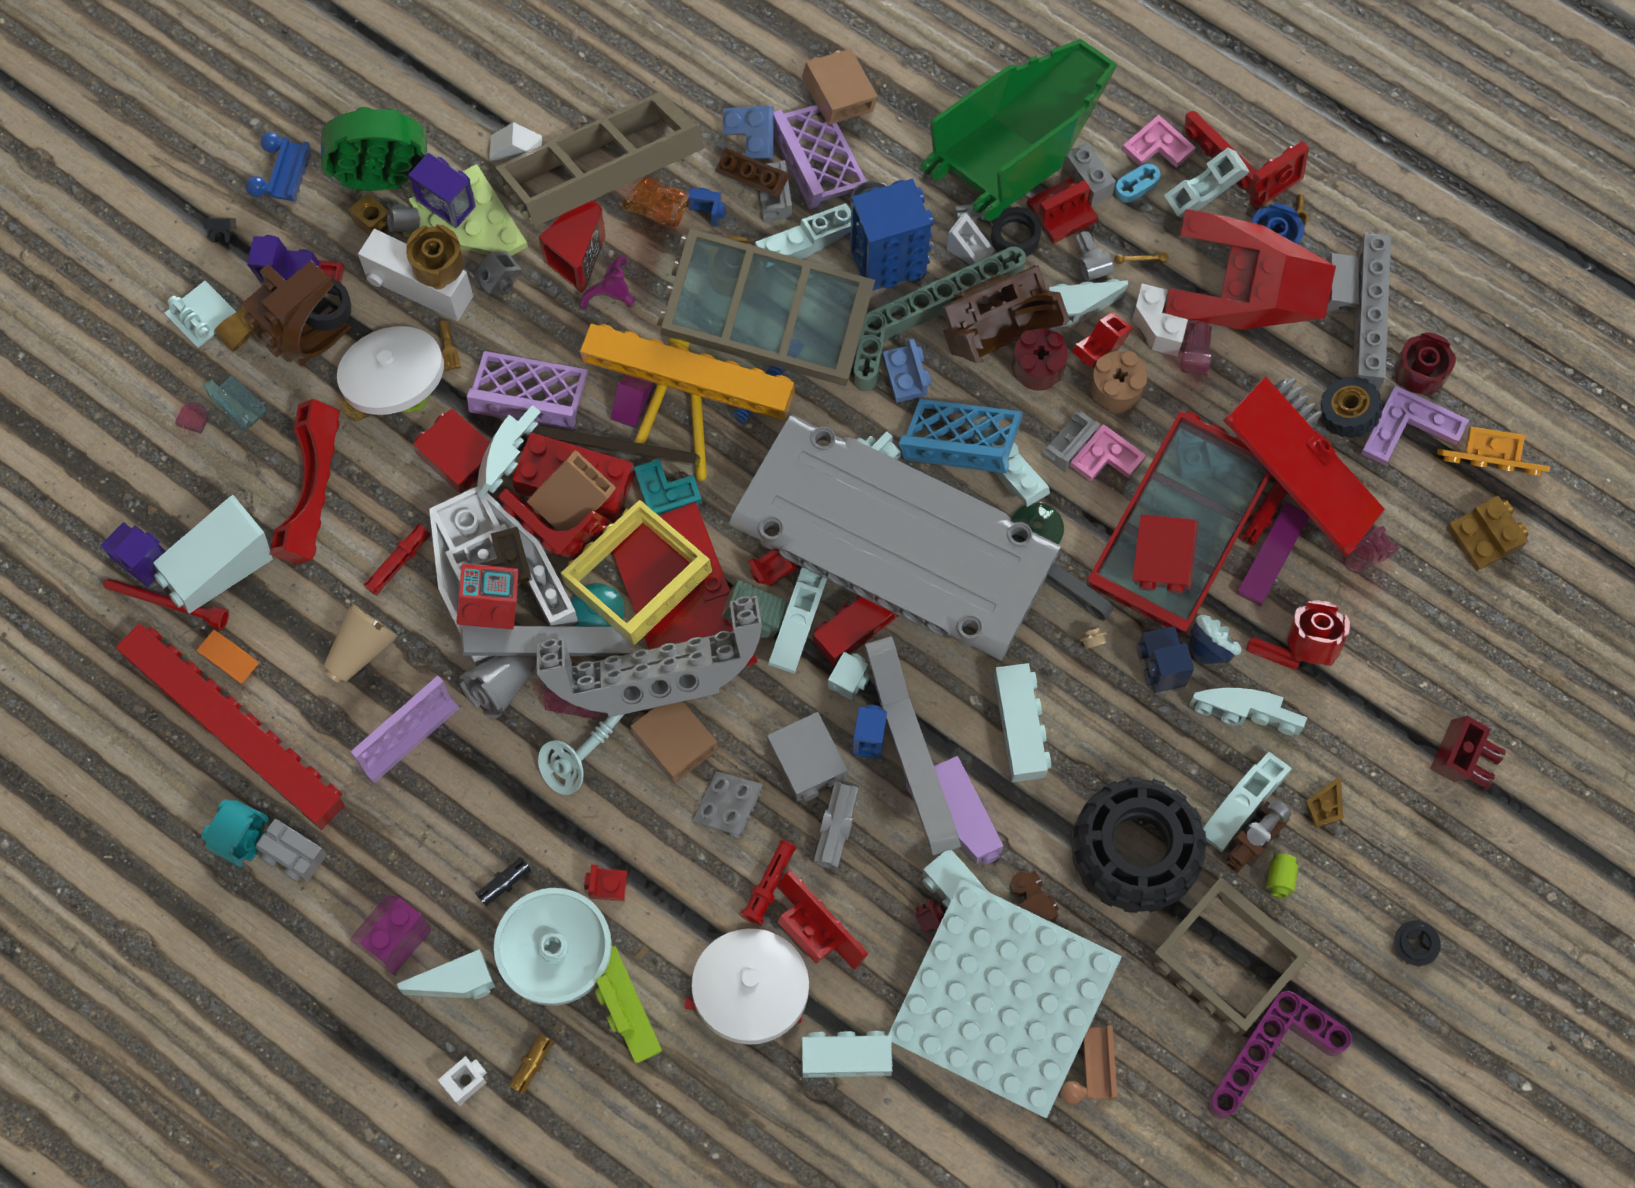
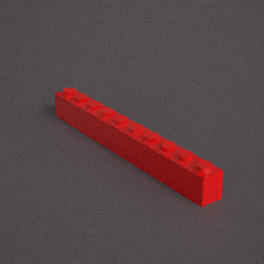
[116,623,345,831]

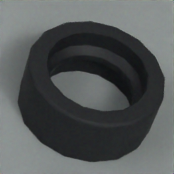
[991,207,1042,257]
[306,278,351,331]

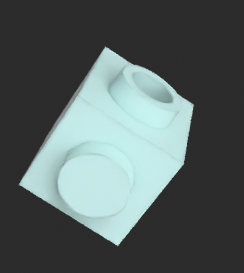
[828,652,871,701]

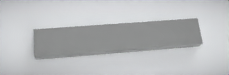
[460,626,629,656]

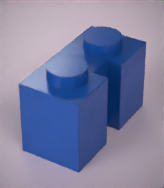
[853,705,887,760]

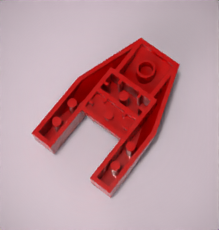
[1163,209,1336,330]

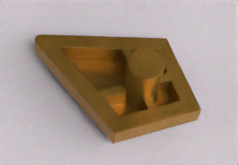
[1305,777,1343,828]

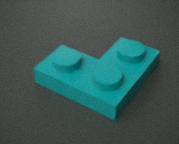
[634,459,702,515]

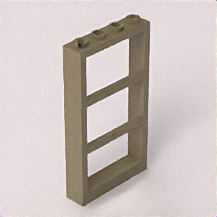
[495,91,705,227]

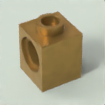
[349,193,389,236]

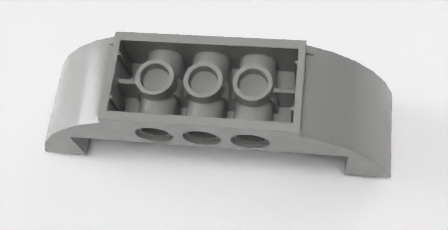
[537,596,762,717]

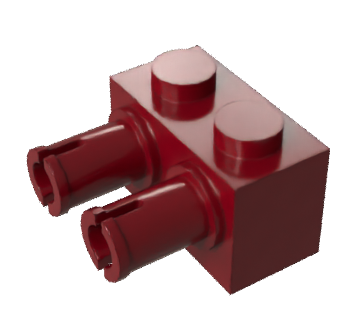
[1430,715,1506,790]

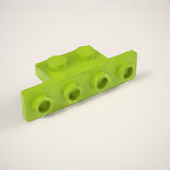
[595,946,662,1064]

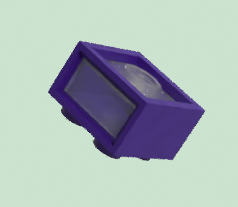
[408,152,476,229]

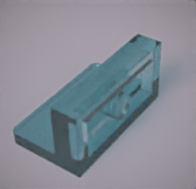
[203,376,268,432]

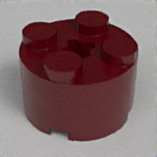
[1012,329,1068,391]
[1395,332,1456,396]

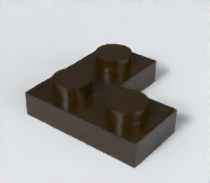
[478,526,532,584]

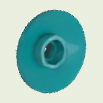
[571,584,625,627]

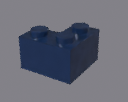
[1137,626,1194,693]

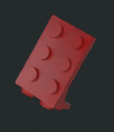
[498,489,611,560]

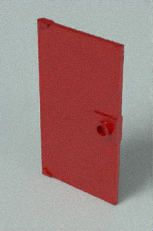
[1223,377,1385,557]
[612,502,758,667]

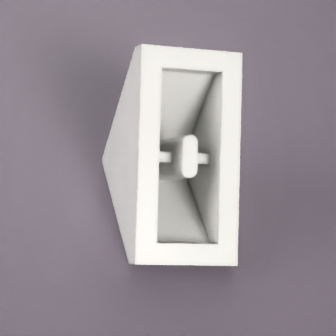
[489,122,542,161]
[947,213,994,265]

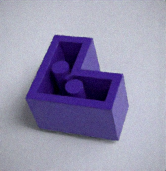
[247,235,321,286]
[100,522,166,587]

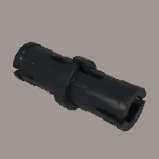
[475,857,532,907]

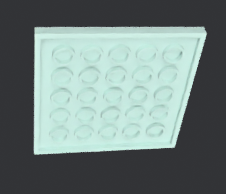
[888,879,1122,1119]

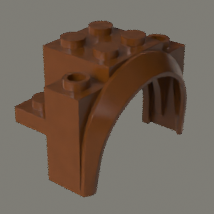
[241,261,351,367]
[941,265,1070,363]

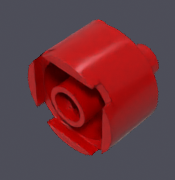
[1287,600,1350,666]

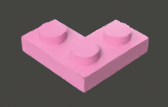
[1122,115,1196,168]
[1070,424,1146,482]

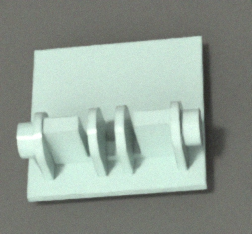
[164,281,236,348]

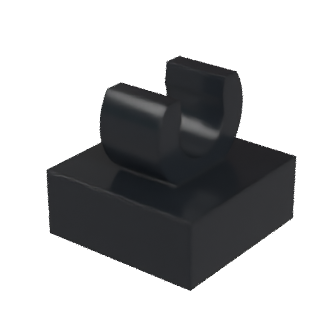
[204,218,237,242]

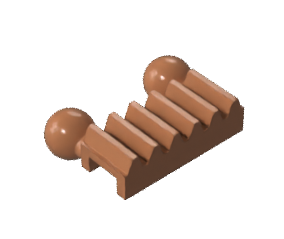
[1060,1025,1118,1105]

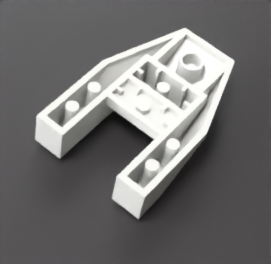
[429,486,578,666]

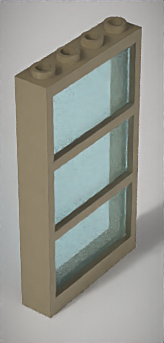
[657,228,875,386]

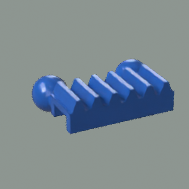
[246,132,311,201]

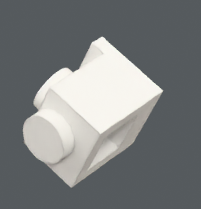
[438,1056,487,1106]

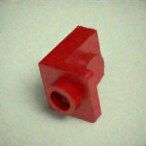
[584,865,628,901]

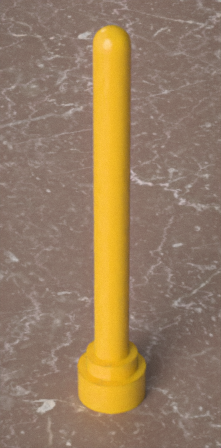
[634,338,691,444]
[691,394,707,482]

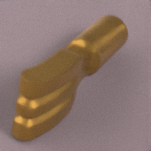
[438,320,461,371]

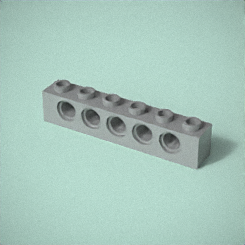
[1352,233,1391,391]

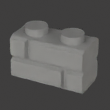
[256,819,327,882]

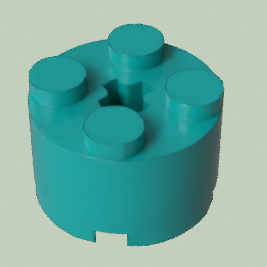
[201,799,269,867]

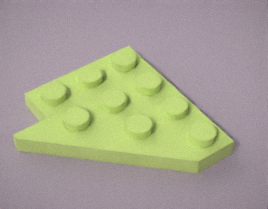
[402,164,528,256]

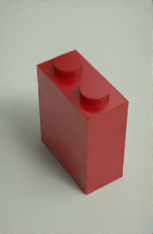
[413,408,490,494]
[1132,515,1199,593]

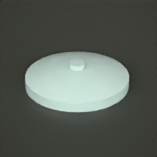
[494,888,612,1006]

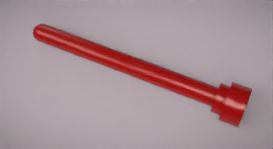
[103,579,229,630]

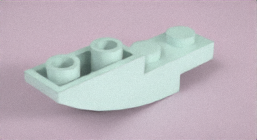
[754,203,851,268]
[477,405,541,499]
[966,416,1050,507]
[768,567,827,674]
[1189,688,1307,736]
[1203,752,1292,853]

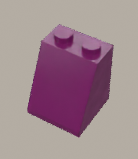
[349,894,431,975]

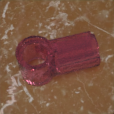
[1180,321,1212,376]

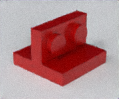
[1026,177,1098,244]

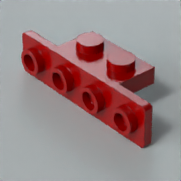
[777,870,868,970]

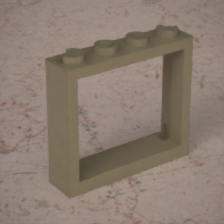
[1151,877,1312,1036]

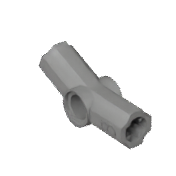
[814,780,859,869]

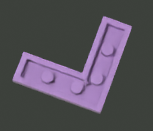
[1361,385,1469,466]

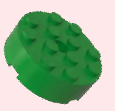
[321,107,428,191]

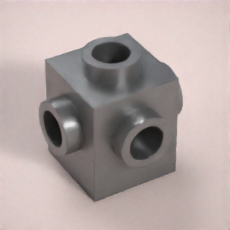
[474,251,522,294]

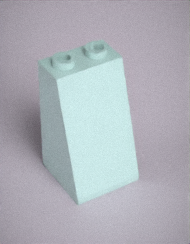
[153,495,273,614]

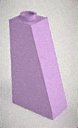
[905,756,1003,865]

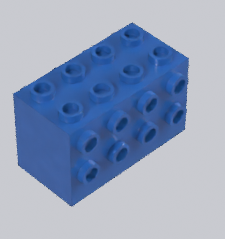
[850,179,934,291]

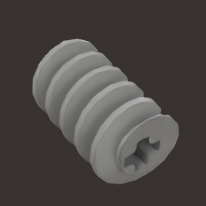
[1273,378,1322,428]

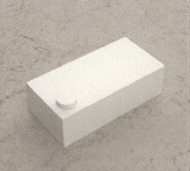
[358,229,473,321]

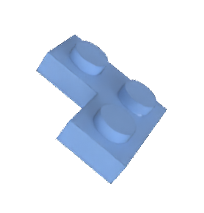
[723,106,773,160]

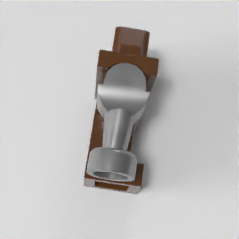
[1224,799,1292,874]

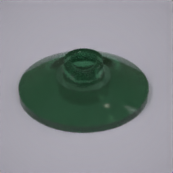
[1011,503,1064,544]

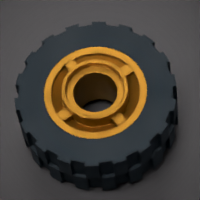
[1321,376,1382,438]

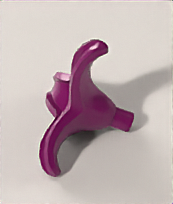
[580,256,636,310]

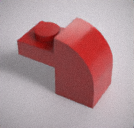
[1072,312,1133,369]

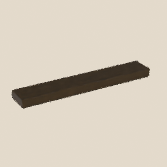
[537,426,701,467]

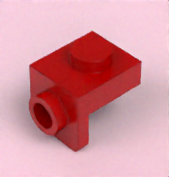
[748,548,797,587]

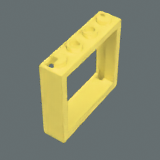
[561,500,712,645]

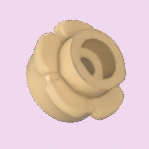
[1080,628,1107,649]

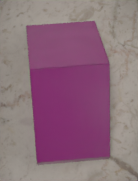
[611,375,655,428]

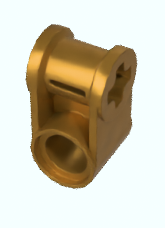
[214,307,253,352]

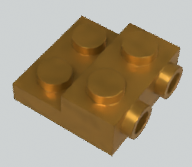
[1447,496,1528,571]

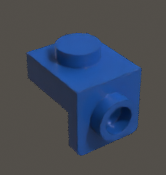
[688,188,726,227]

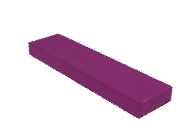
[1236,503,1309,607]

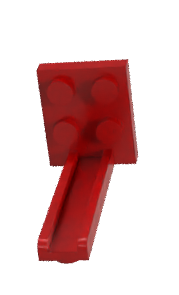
[1184,111,1309,210]

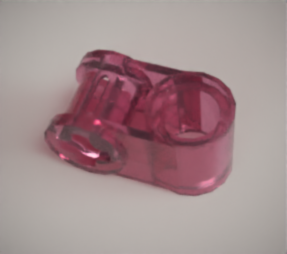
[1344,526,1400,573]

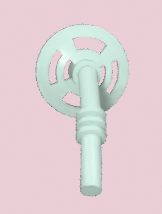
[538,714,625,795]

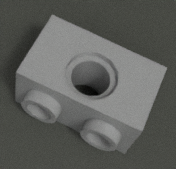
[1062,142,1116,207]

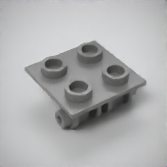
[693,771,763,840]

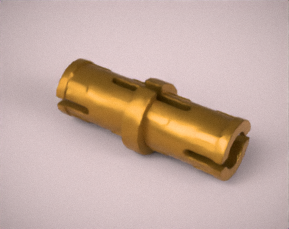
[508,1033,555,1095]

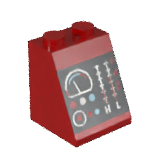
[539,200,606,293]

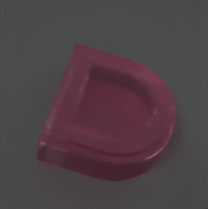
[175,402,208,434]

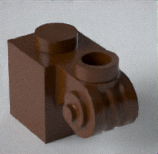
[1010,871,1059,923]

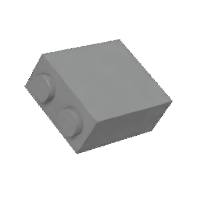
[767,712,848,802]

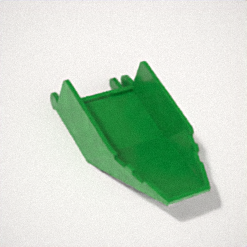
[920,39,1117,221]

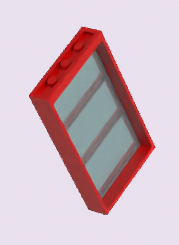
[1087,410,1272,637]

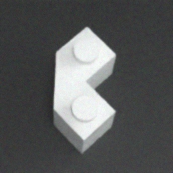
[1132,284,1188,356]

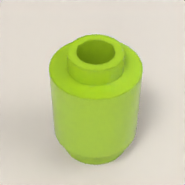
[1266,853,1299,898]

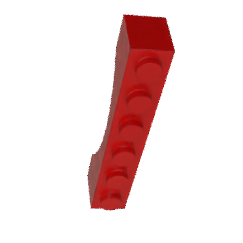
[269,399,340,565]

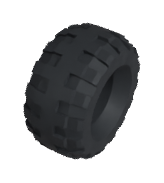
[1071,777,1207,913]

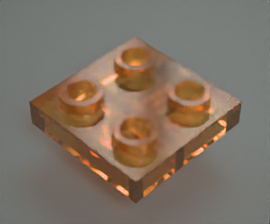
[622,177,689,228]

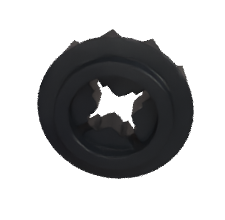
[1393,920,1441,967]

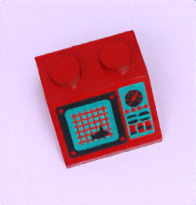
[456,563,518,630]

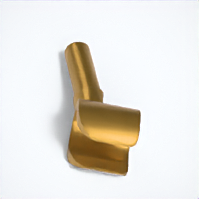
[1296,194,1309,227]

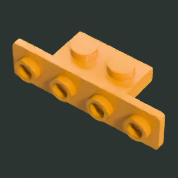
[1437,426,1550,476]

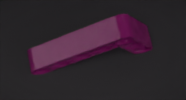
[1208,991,1352,1119]

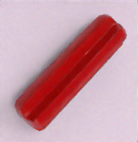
[1246,637,1300,670]

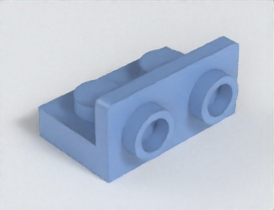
[882,339,931,403]

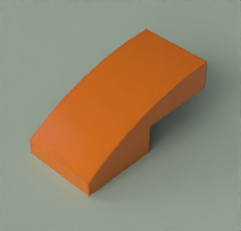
[196,630,259,685]

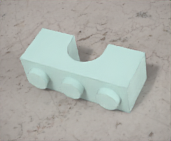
[1164,148,1250,218]

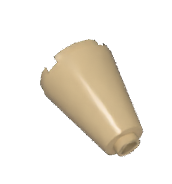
[323,604,397,683]

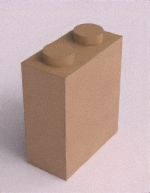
[802,49,878,125]
[527,450,616,531]
[631,701,718,784]

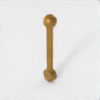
[1114,252,1168,265]

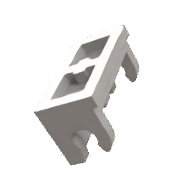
[759,160,792,222]
[1326,253,1359,313]
[1041,411,1100,473]

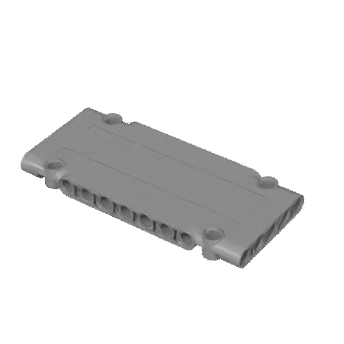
[729,414,1061,661]

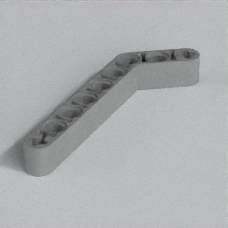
[864,636,961,855]

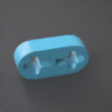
[1115,164,1160,203]

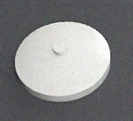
[337,326,444,415]
[692,929,809,1044]

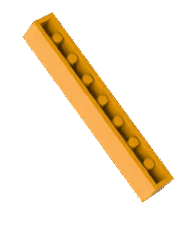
[580,323,795,421]

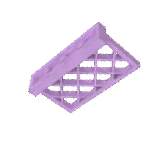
[773,105,866,209]
[467,351,588,431]
[351,676,459,783]

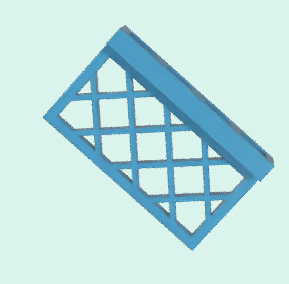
[899,399,1023,473]

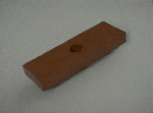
[715,148,790,199]

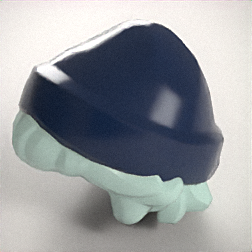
[1190,615,1241,664]

